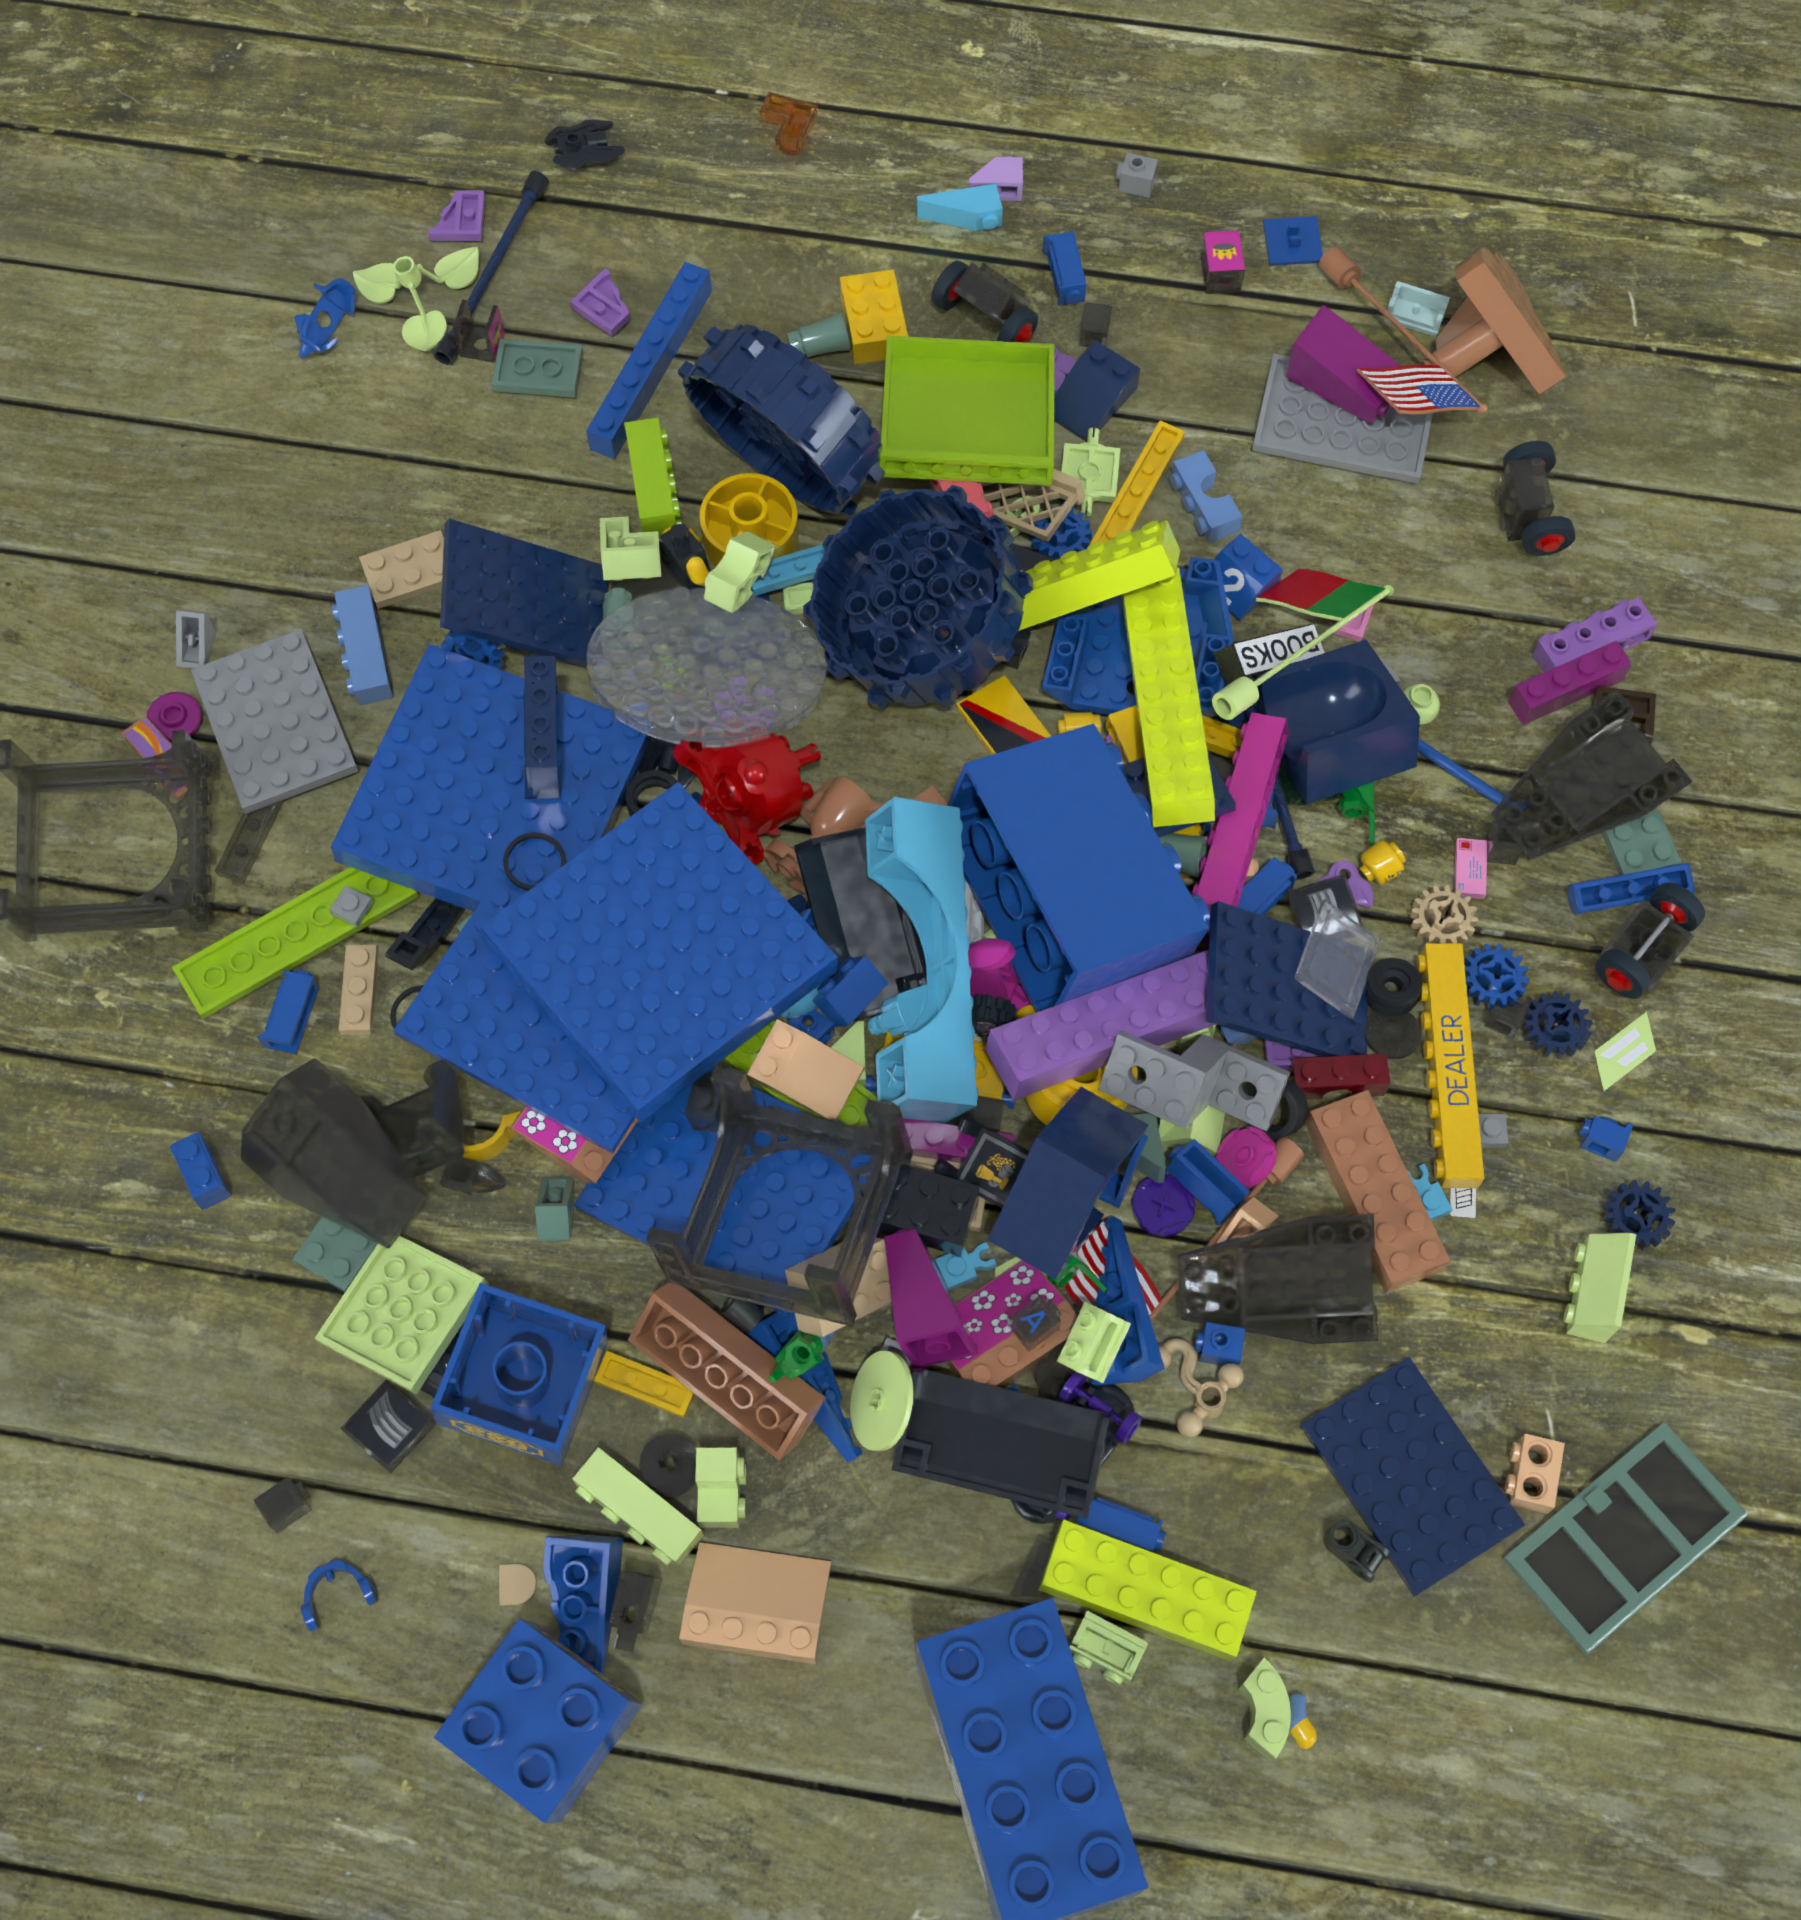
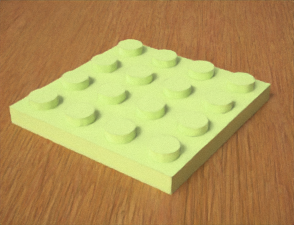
[314,1230,489,1395]

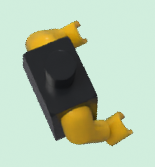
[658,524,711,596]

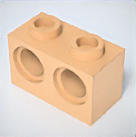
[1504,1434,1565,1514]

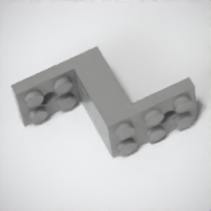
[1098,1031,1290,1131]

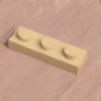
[339,945,379,1035]

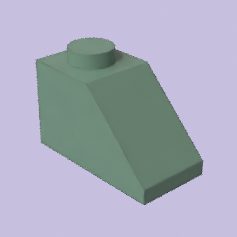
[1123,1113,1166,1183]
[535,1176,575,1243]

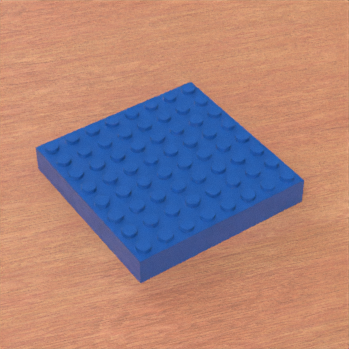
[331,644,652,912]
[480,782,838,1123]

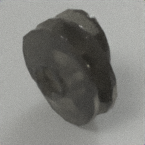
[639,1434,696,1497]

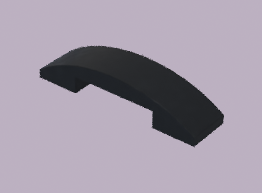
[385,898,465,970]

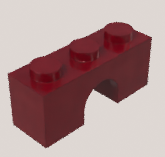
[1288,1054,1390,1100]

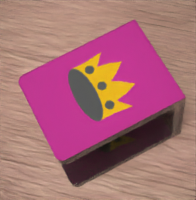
[1200,231,1245,294]
[453,299,505,363]

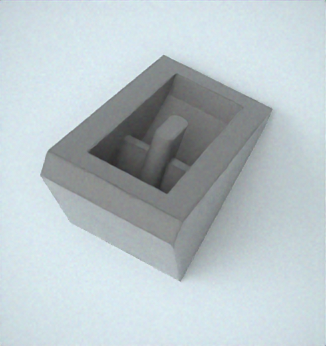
[176,609,216,668]

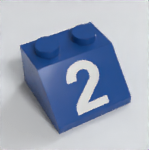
[1215,533,1283,622]

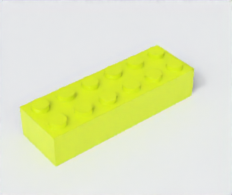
[1018,520,1180,631]
[1038,1520,1257,1662]

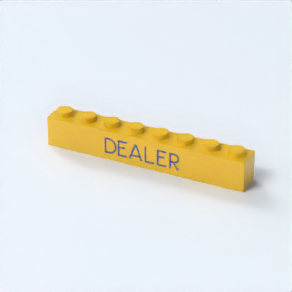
[1416,943,1484,1189]

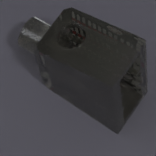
[609,1571,663,1652]

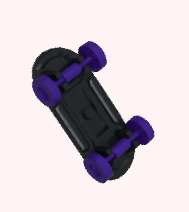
[1011,1372,1142,1524]

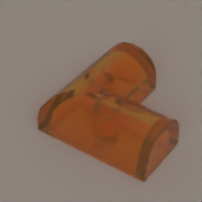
[759,92,818,156]

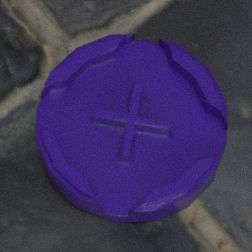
[1131,1174,1196,1238]

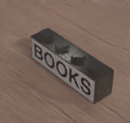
[1213,623,1325,686]

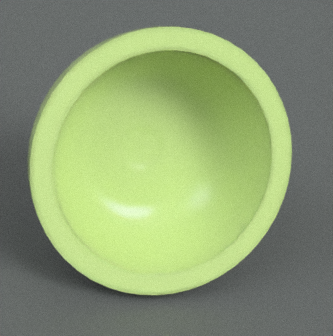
[1403,684,1440,725]

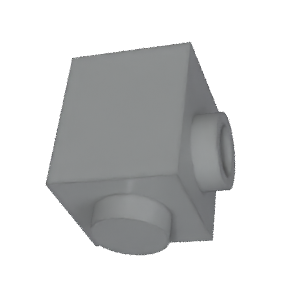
[1116,153,1158,198]

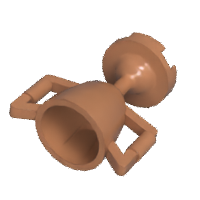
[762,776,887,894]

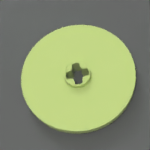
[850,1351,913,1451]

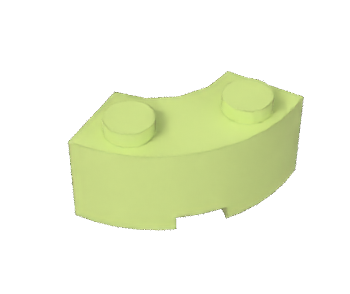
[704,531,775,613]
[1238,1658,1291,1763]

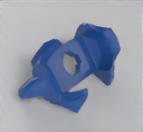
[294,278,356,358]

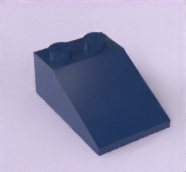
[1054,340,1140,442]

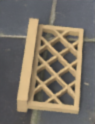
[981,469,1085,542]

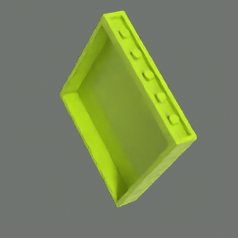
[880,336,1055,486]

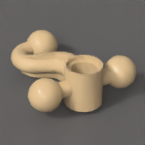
[1159,1338,1244,1438]

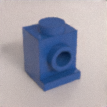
[786,1009,835,1045]
[1579,1116,1633,1162]

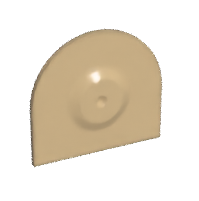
[499,1564,536,1606]

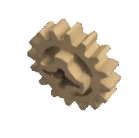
[1409,885,1478,945]

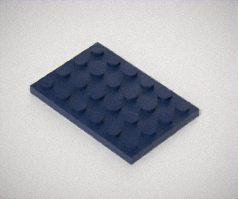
[440,518,608,672]
[1206,901,1369,1057]
[1300,1357,1525,1597]

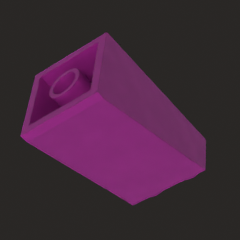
[1286,305,1400,425]
[884,1229,978,1369]

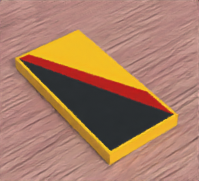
[956,675,1051,755]

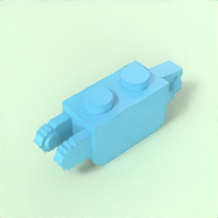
[868,984,928,1037]

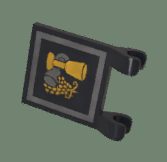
[934,1115,1029,1208]

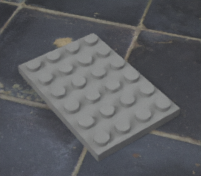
[1252,353,1433,484]
[191,629,358,814]

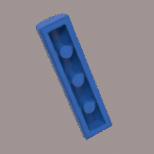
[1567,863,1695,914]

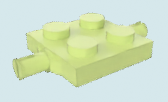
[1061,428,1120,517]

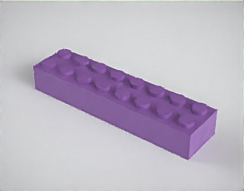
[985,950,1216,1100]

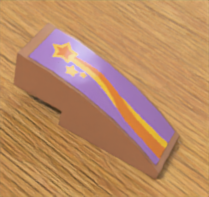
[121,716,202,802]

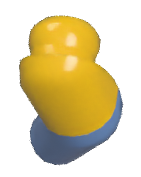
[1289,1694,1317,1749]

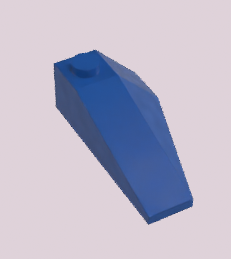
[543,1535,623,1674]

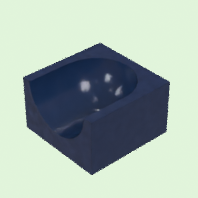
[1257,639,1420,804]
[988,1087,1149,1280]

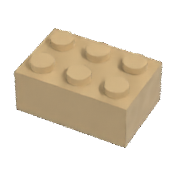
[785,1234,892,1337]

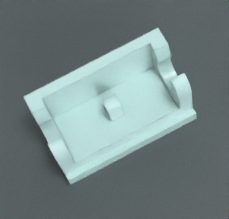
[1384,281,1450,337]

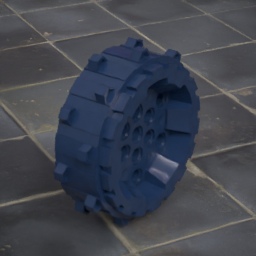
[678,324,885,517]
[803,485,1033,709]

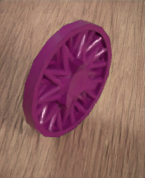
[146,692,202,742]

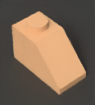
[1208,1197,1279,1275]

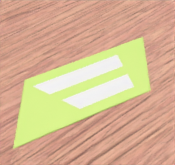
[1594,1011,1656,1091]

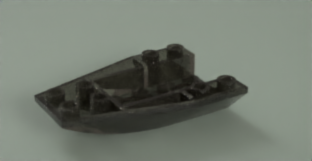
[1491,689,1693,861]
[241,1058,427,1248]
[1177,1213,1378,1344]

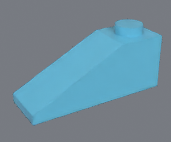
[917,183,1003,231]

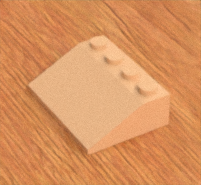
[679,1542,832,1664]

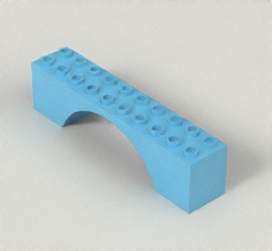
[865,797,978,1123]

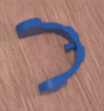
[301,1560,378,1632]

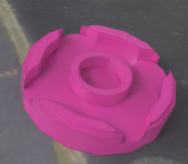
[1216,1126,1277,1188]

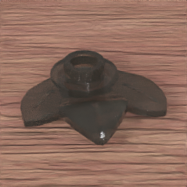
[1034,1341,1076,1402]

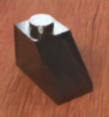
[685,1071,737,1134]

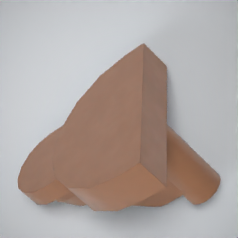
[1423,247,1566,394]

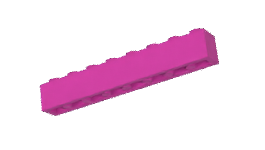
[1192,712,1289,945]

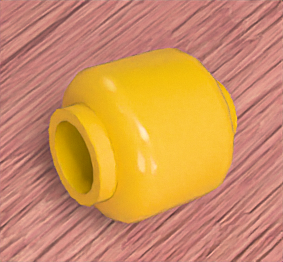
[1359,840,1406,885]

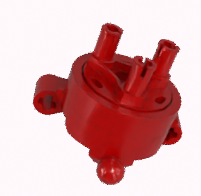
[673,727,821,865]

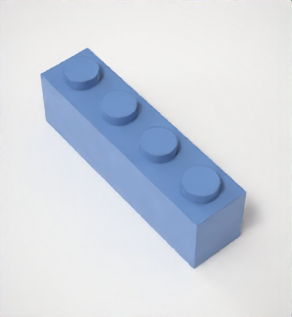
[331,585,394,706]

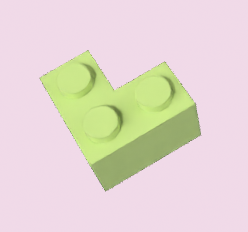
[600,516,662,581]
[695,1448,747,1528]

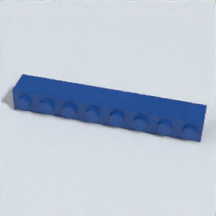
[586,262,712,459]

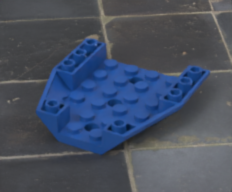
[1042,557,1234,718]

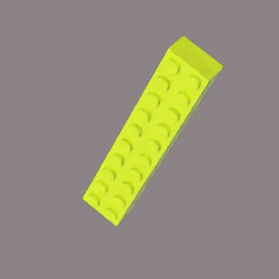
[1122,567,1215,827]

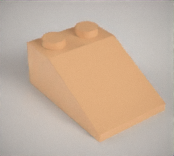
[747,1019,865,1123]

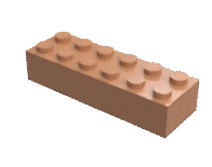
[1305,1090,1451,1294]
[628,1279,826,1461]

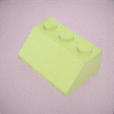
[1563,1233,1636,1343]

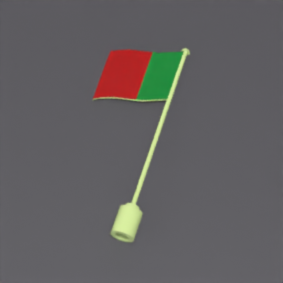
[1212,568,1394,720]

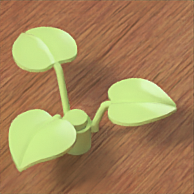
[353,247,479,351]

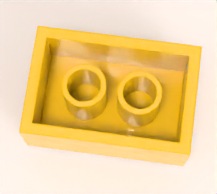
[840,269,908,364]

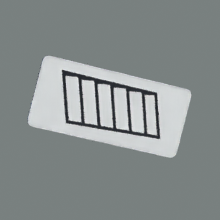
[1450,1188,1476,1218]

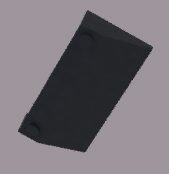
[794,827,927,1022]
[892,1368,1113,1519]

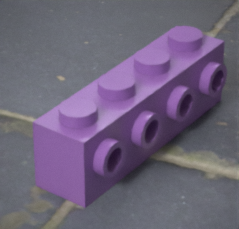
[1532,597,1657,673]

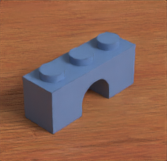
[1169,450,1242,544]

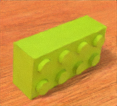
[624,418,682,536]

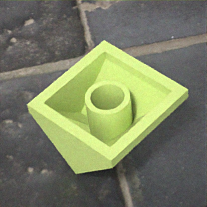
[1158,1105,1225,1156]

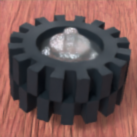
[971,994,1017,1037]

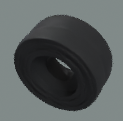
[1365,958,1422,1016]

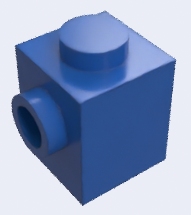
[1195,1322,1245,1366]

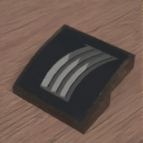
[1286,874,1365,941]
[340,1379,436,1474]

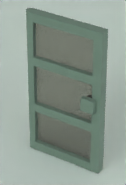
[1503,1422,1747,1655]

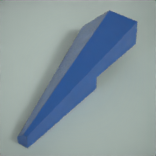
[1090,1216,1165,1385]
[746,1310,862,1463]

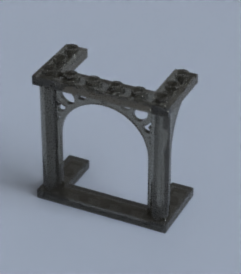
[0,730,213,942]
[646,1067,913,1327]

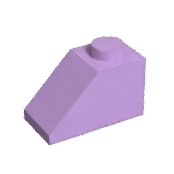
[969,156,1023,201]

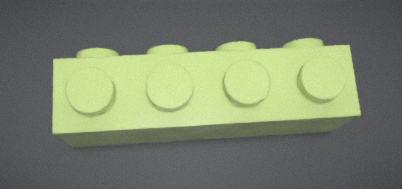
[572,1447,704,1567]

